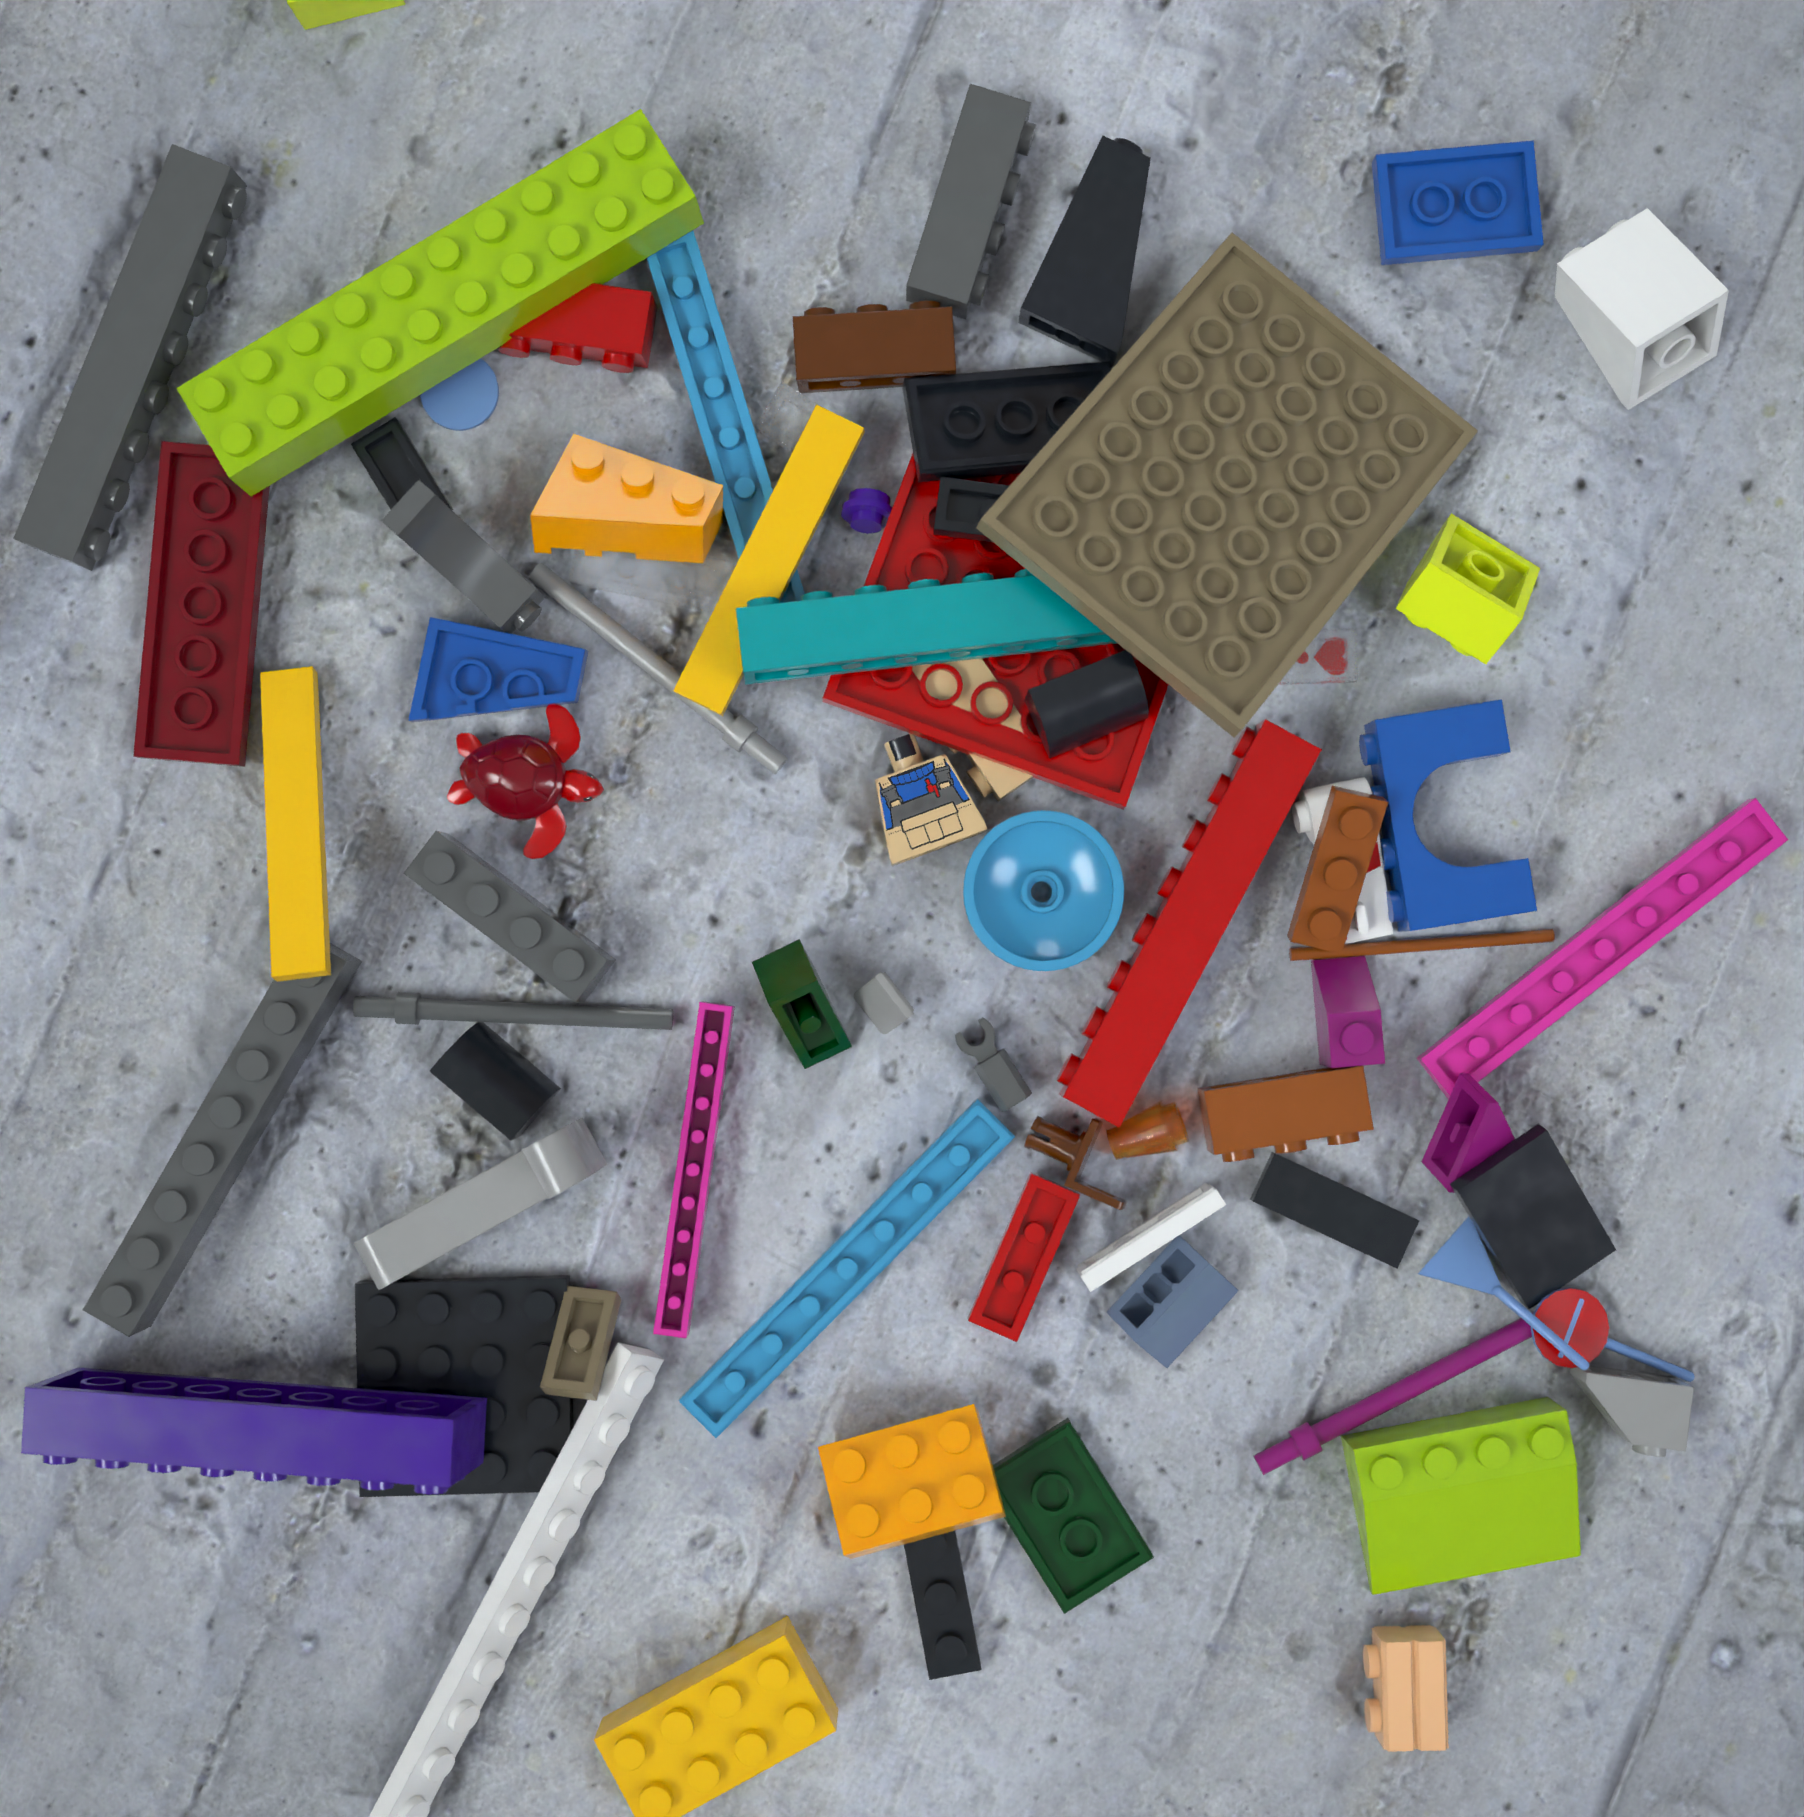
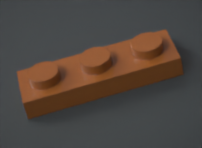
[1287,785,1388,954]

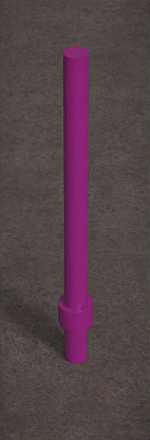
[1253,1311,1534,1475]

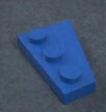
[408,617,588,723]

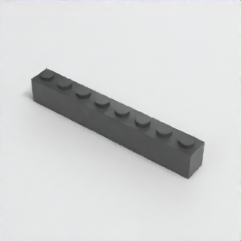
[13,144,247,571]
[83,943,362,1337]

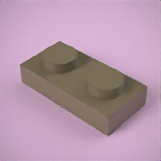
[540,1286,621,1401]

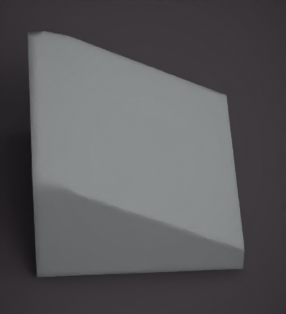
[853,971,914,1034]

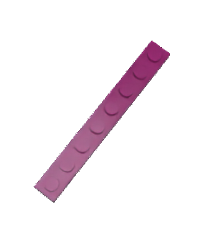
[1416,798,1788,1100]

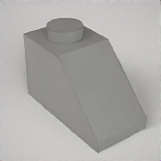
[1570,1365,1694,1457]

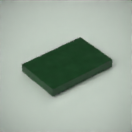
[993,1418,1154,1614]

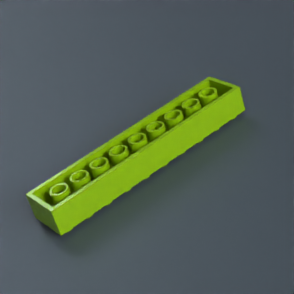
[176,109,704,496]

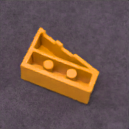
[530,433,723,563]

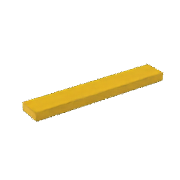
[673,404,865,716]
[260,666,331,982]

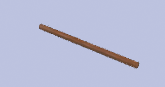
[1289,929,1555,961]

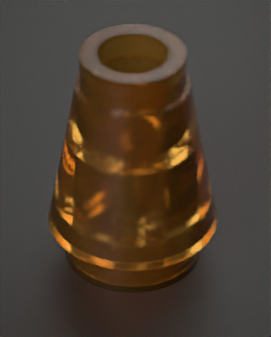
[1106,1101,1189,1160]

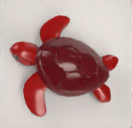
[447,704,604,859]

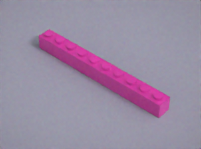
[653,1001,735,1338]

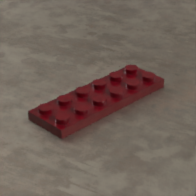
[133,441,270,767]

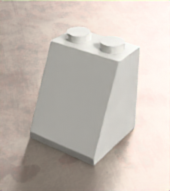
[1555,208,1729,410]

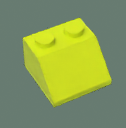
[1395,513,1540,664]

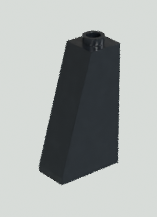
[1018,135,1151,367]

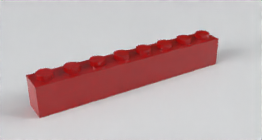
[1056,719,1322,1128]

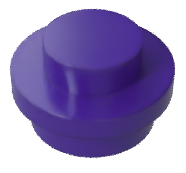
[841,488,892,534]

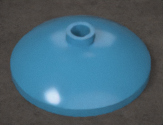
[963,810,1124,971]

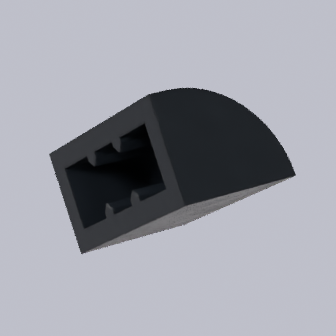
[1024,650,1149,759]
[429,1022,561,1141]

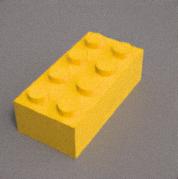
[594,1616,838,1817]

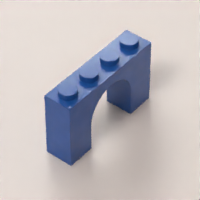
[1359,699,1537,932]

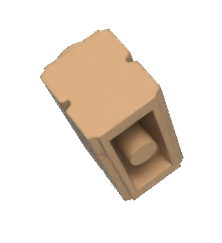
[1363,1625,1449,1752]

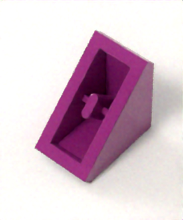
[1421,1073,1515,1193]

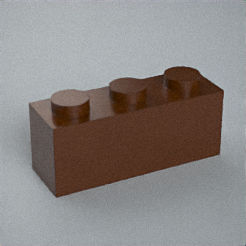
[793,301,956,394]

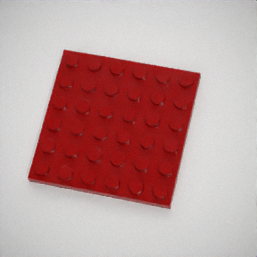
[822,453,1168,810]

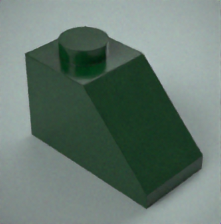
[752,939,852,1069]

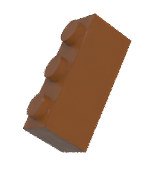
[1197,1066,1374,1162]

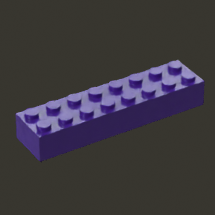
[21,1368,487,1494]

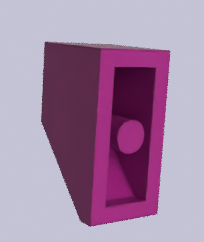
[1311,956,1385,1068]

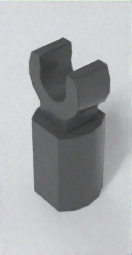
[955,1017,1032,1112]

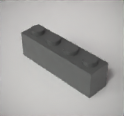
[906,83,1037,319]
[403,831,616,1003]

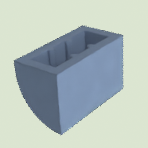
[1107,1235,1239,1368]

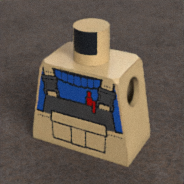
[875,734,987,866]

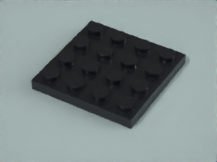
[355,1275,574,1497]

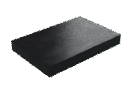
[1450,1123,1616,1309]

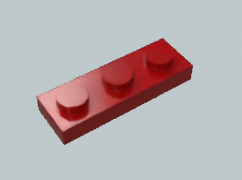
[967,1172,1080,1342]

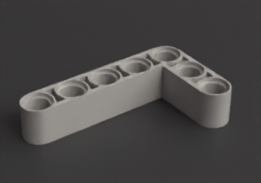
[353,1118,607,1290]

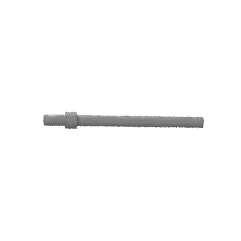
[529,563,788,774]

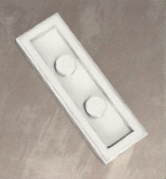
[1076,1183,1226,1292]

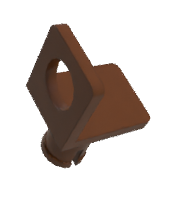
[1024,1116,1127,1210]

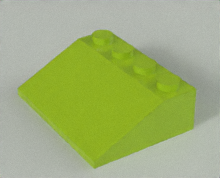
[1341,1397,1581,1595]

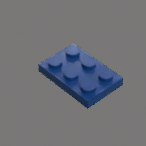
[1372,140,1544,265]

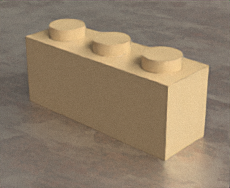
[912,658,1033,802]

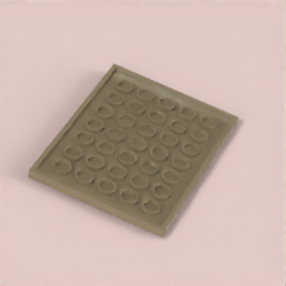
[976,233,1478,738]

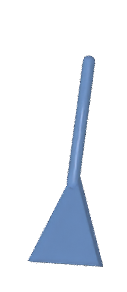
[1418,1216,1589,1370]

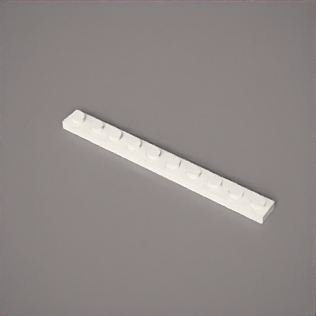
[369,1343,664,1817]

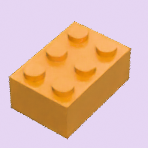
[818,1404,1006,1559]

